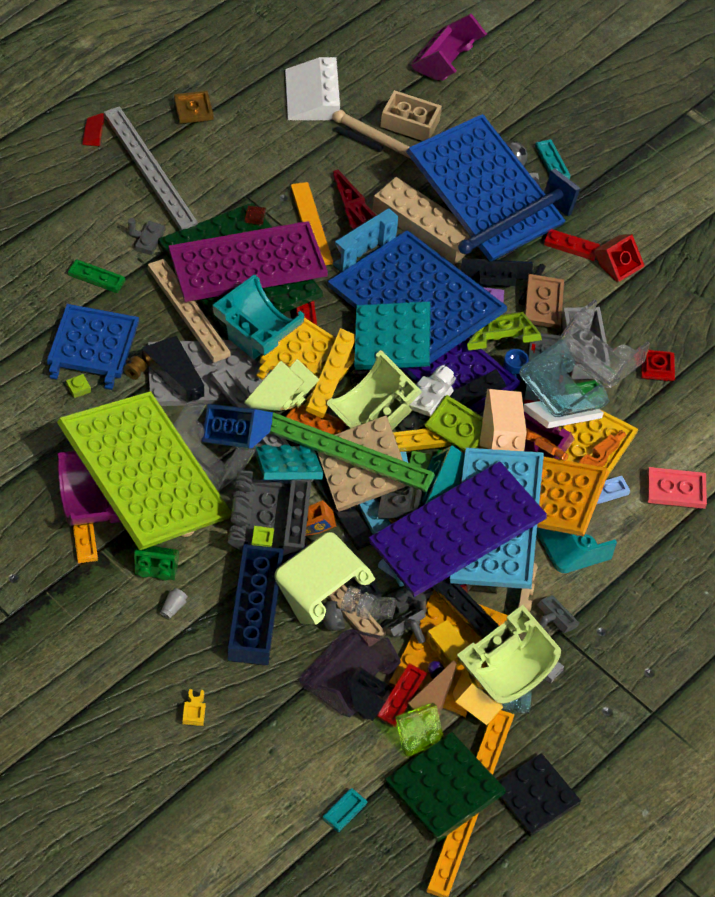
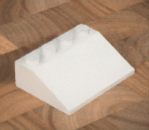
[285,57,340,120]

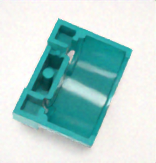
[213,275,304,359]

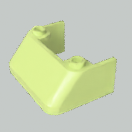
[244,359,320,411]

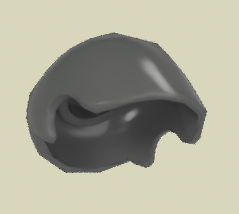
[322,600,345,631]

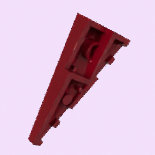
[333,169,376,231]

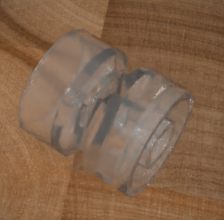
[340,586,377,620]

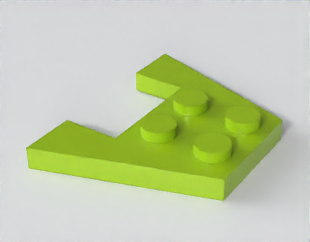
[467,312,542,351]

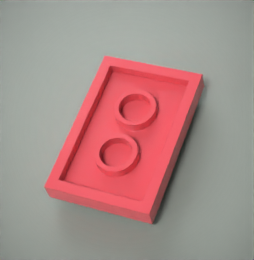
[648,467,707,509]

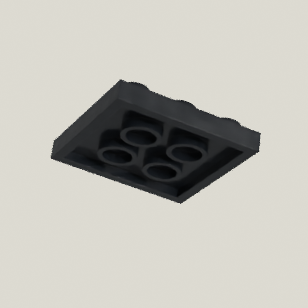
[499,753,581,837]

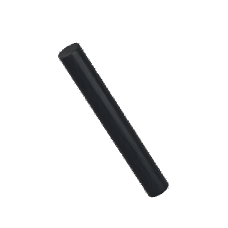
[335,126,383,152]
[518,263,546,305]

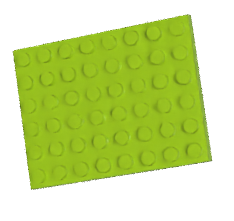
[57,391,232,550]

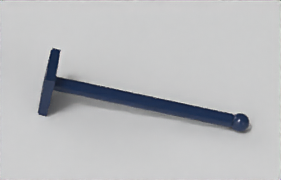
[458,168,580,254]

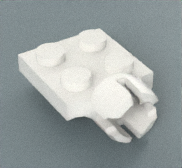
[409,365,456,417]

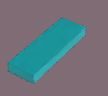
[535,139,571,180]

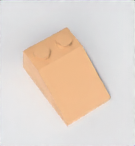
[479,389,526,451]

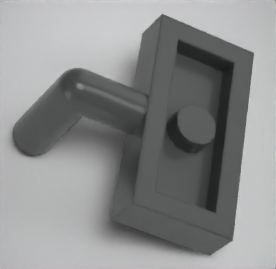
[128,218,166,255]
[388,587,433,614]
[537,595,579,633]
[382,609,426,644]

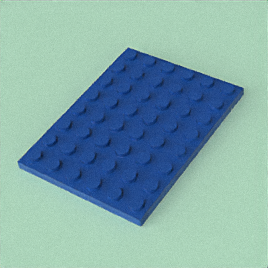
[406,114,566,262]
[328,230,507,364]

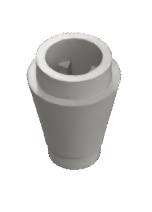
[160,588,187,619]

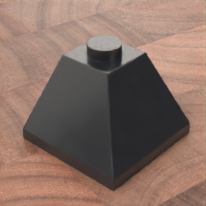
[348,666,393,721]

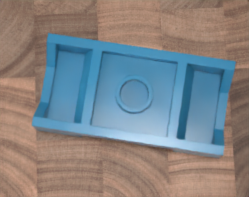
[333,208,399,272]

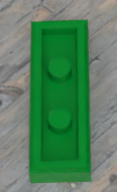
[68,259,125,293]

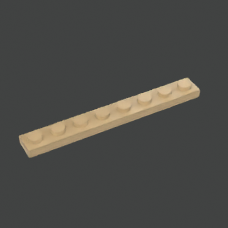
[148,259,230,363]

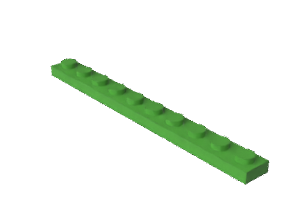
[262,410,435,492]

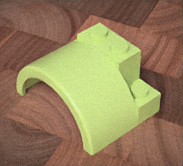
[327,350,422,430]
[457,605,561,704]

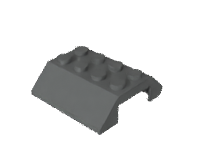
[228,470,312,556]

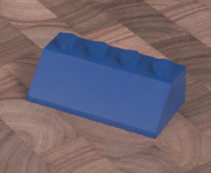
[202,404,273,449]

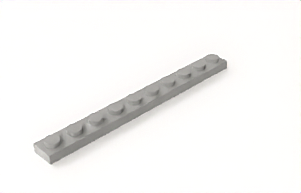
[104,106,198,230]

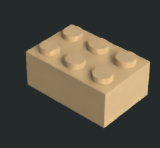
[381,90,442,141]

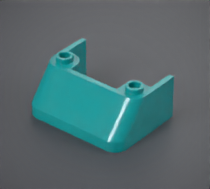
[537,527,617,573]

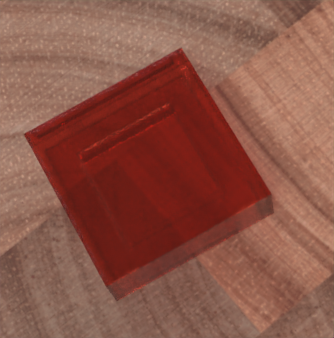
[245,206,266,224]

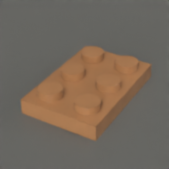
[525,274,564,329]

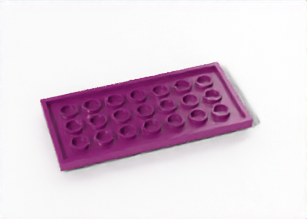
[169,221,328,302]

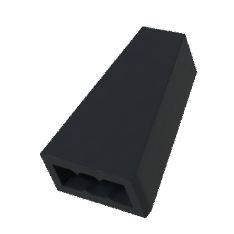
[142,336,204,402]

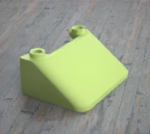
[275,532,375,625]

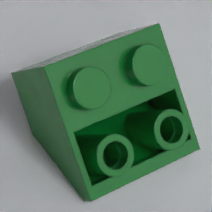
[134,546,179,580]

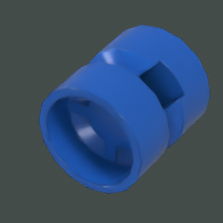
[503,349,529,382]

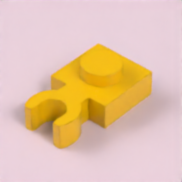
[182,689,206,726]

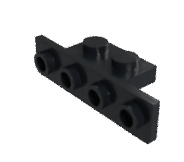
[461,258,533,287]

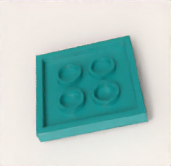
[255,445,323,480]

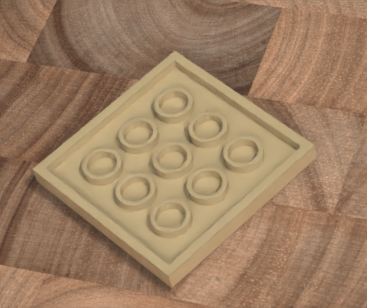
[317,415,408,512]

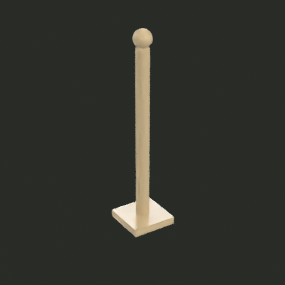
[332,109,411,159]

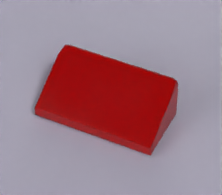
[83,113,104,146]

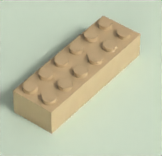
[373,177,471,265]

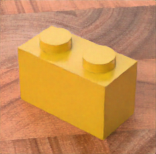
[426,620,470,667]

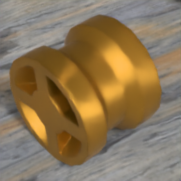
[123,356,147,380]

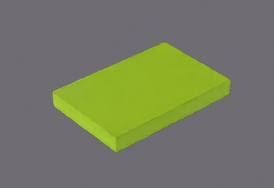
[425,395,483,452]

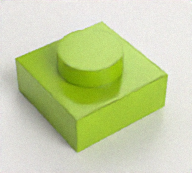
[66,374,91,398]
[252,526,274,547]

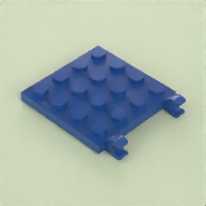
[47,304,139,390]

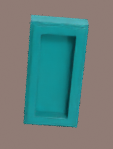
[323,788,367,833]

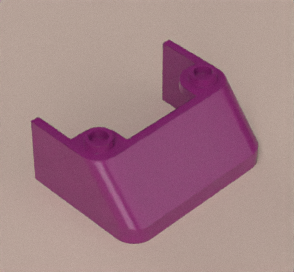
[410,13,487,81]

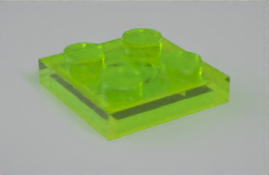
[395,703,444,757]

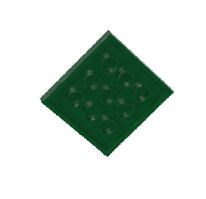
[386,732,506,842]

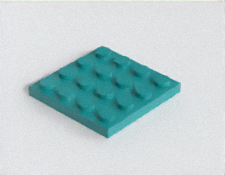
[354,302,431,370]

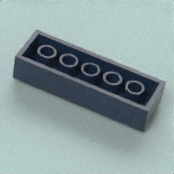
[228,544,284,665]

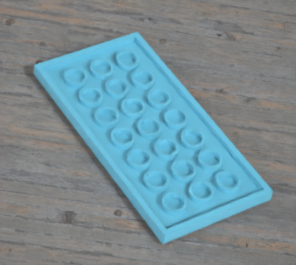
[450,448,544,589]

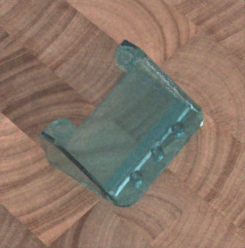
[520,339,610,417]

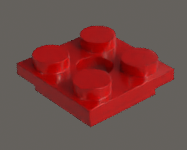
[641,350,675,381]

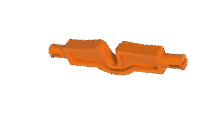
[526,428,568,461]
[579,430,626,467]

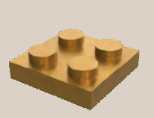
[174,91,214,124]

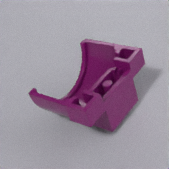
[58,451,121,525]

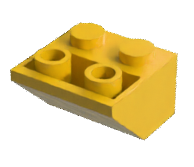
[453,668,503,725]

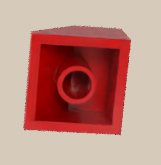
[594,234,645,282]

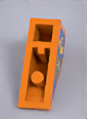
[305,500,336,536]

